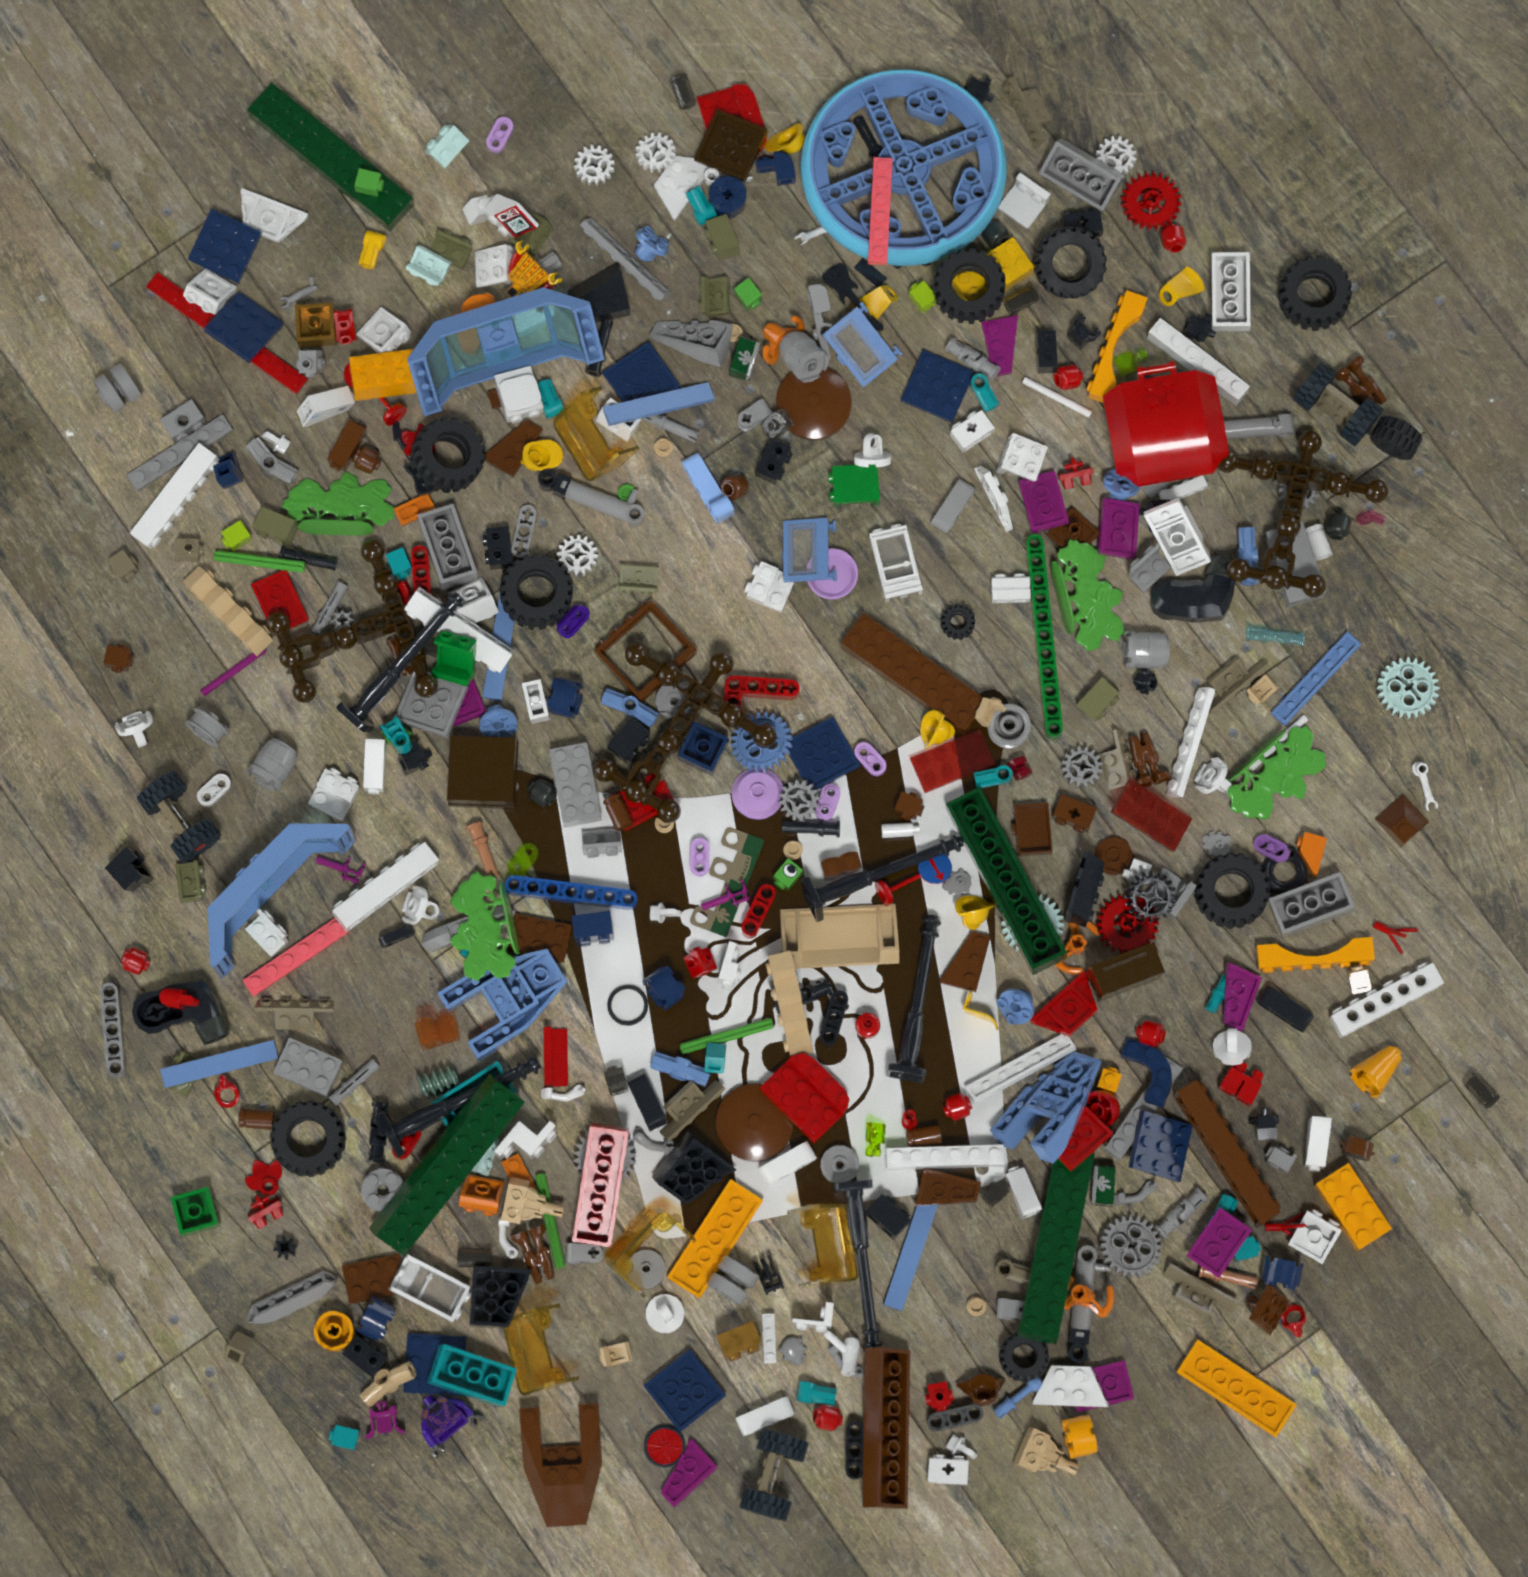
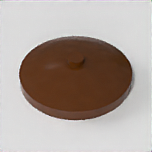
[776,368,852,440]
[716,1084,794,1162]

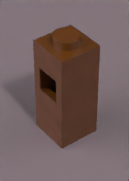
[328,420,367,472]

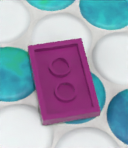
[1018,471,1069,533]
[1098,498,1140,560]
[1186,1207,1252,1278]
[1075,1360,1134,1413]

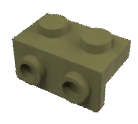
[699,276,730,317]
[619,563,659,595]
[175,860,206,903]

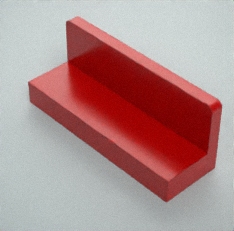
[543,1027,568,1087]

